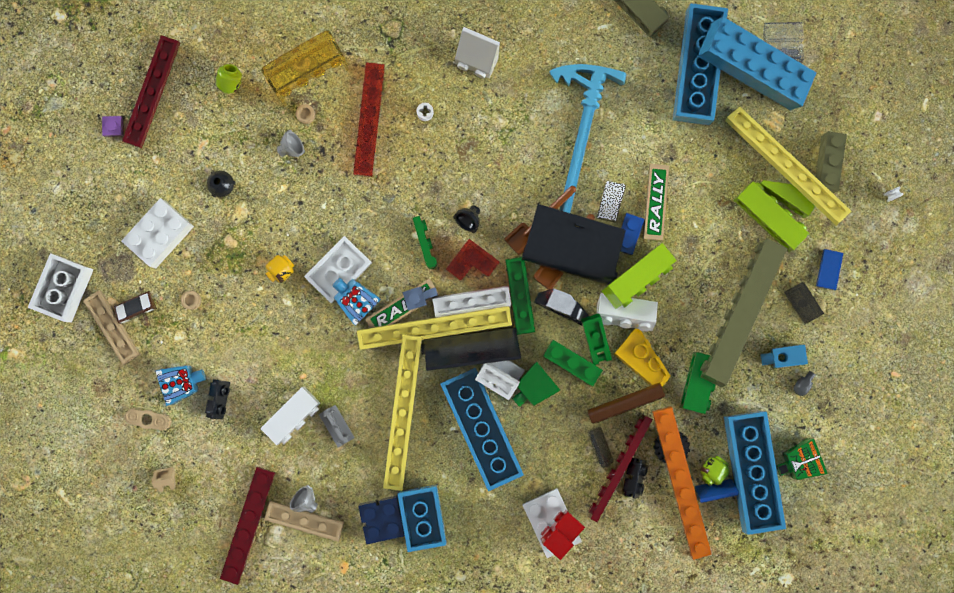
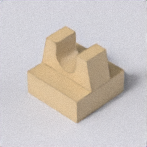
[152,467,176,492]

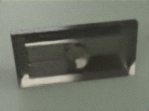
[597,181,626,223]
[784,282,824,325]
[587,426,614,468]

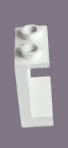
[475,360,525,400]

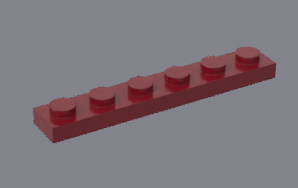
[122,35,181,149]
[588,415,653,523]
[220,467,276,585]

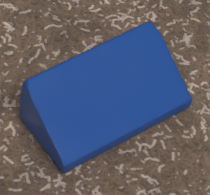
[695,479,739,503]

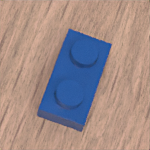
[620,213,644,256]

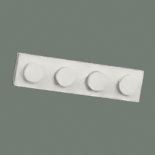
[432,286,511,318]

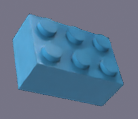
[397,484,447,552]

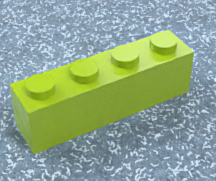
[733,181,810,252]
[602,243,677,309]

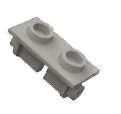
[319,405,355,448]

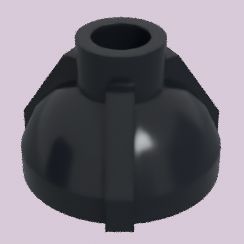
[207,170,236,198]
[453,205,480,233]

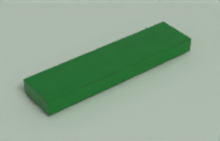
[505,257,535,335]

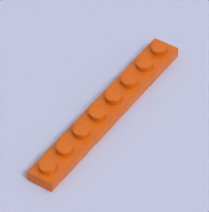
[652,406,712,560]

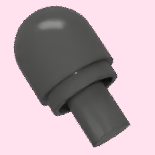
[794,371,816,396]

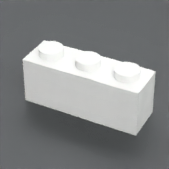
[596,293,658,331]
[260,387,320,445]

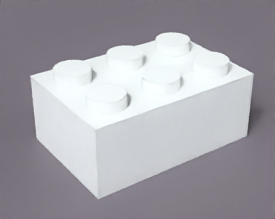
[121,198,194,269]
[28,253,94,323]

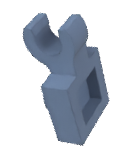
[403,287,438,311]

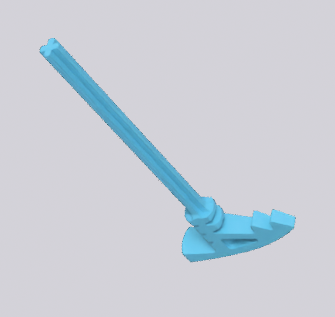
[550,64,626,213]

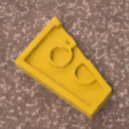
[614,328,671,387]

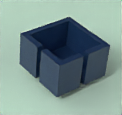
[358,495,405,545]

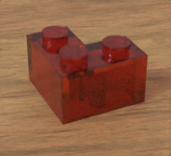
[446,239,500,283]

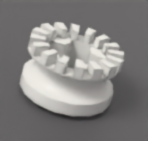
[417,103,434,121]
[884,186,904,202]

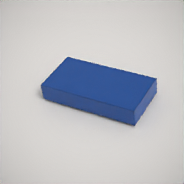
[816,249,844,291]

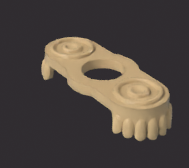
[125,408,172,431]

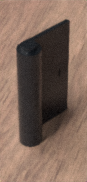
[521,204,626,285]
[421,328,521,371]

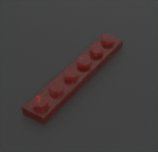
[353,62,385,177]

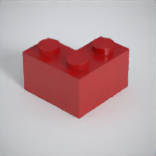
[540,510,585,560]

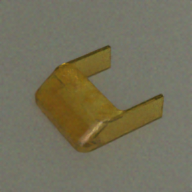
[261,30,349,107]

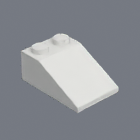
[455,27,500,79]

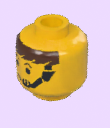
[265,255,294,283]

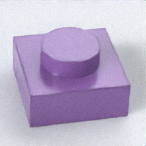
[102,116,124,137]

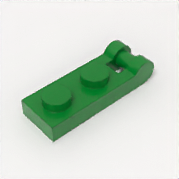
[413,216,438,269]
[581,313,612,365]

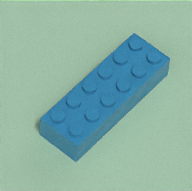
[672,3,728,125]
[698,17,816,110]
[440,368,524,491]
[723,411,786,535]

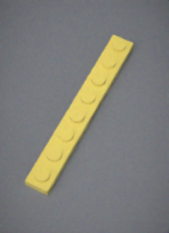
[725,107,852,226]
[357,306,512,350]
[383,334,422,491]

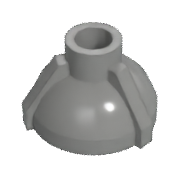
[277,130,305,157]
[289,485,318,513]

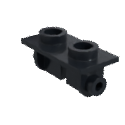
[205,379,230,420]
[623,458,648,499]

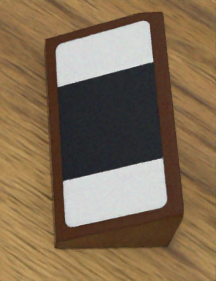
[114,291,157,324]

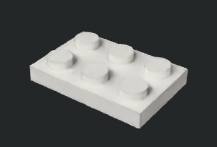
[304,236,372,304]
[522,488,582,558]

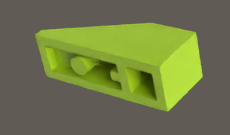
[759,180,816,218]

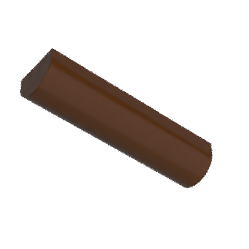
[588,382,666,424]

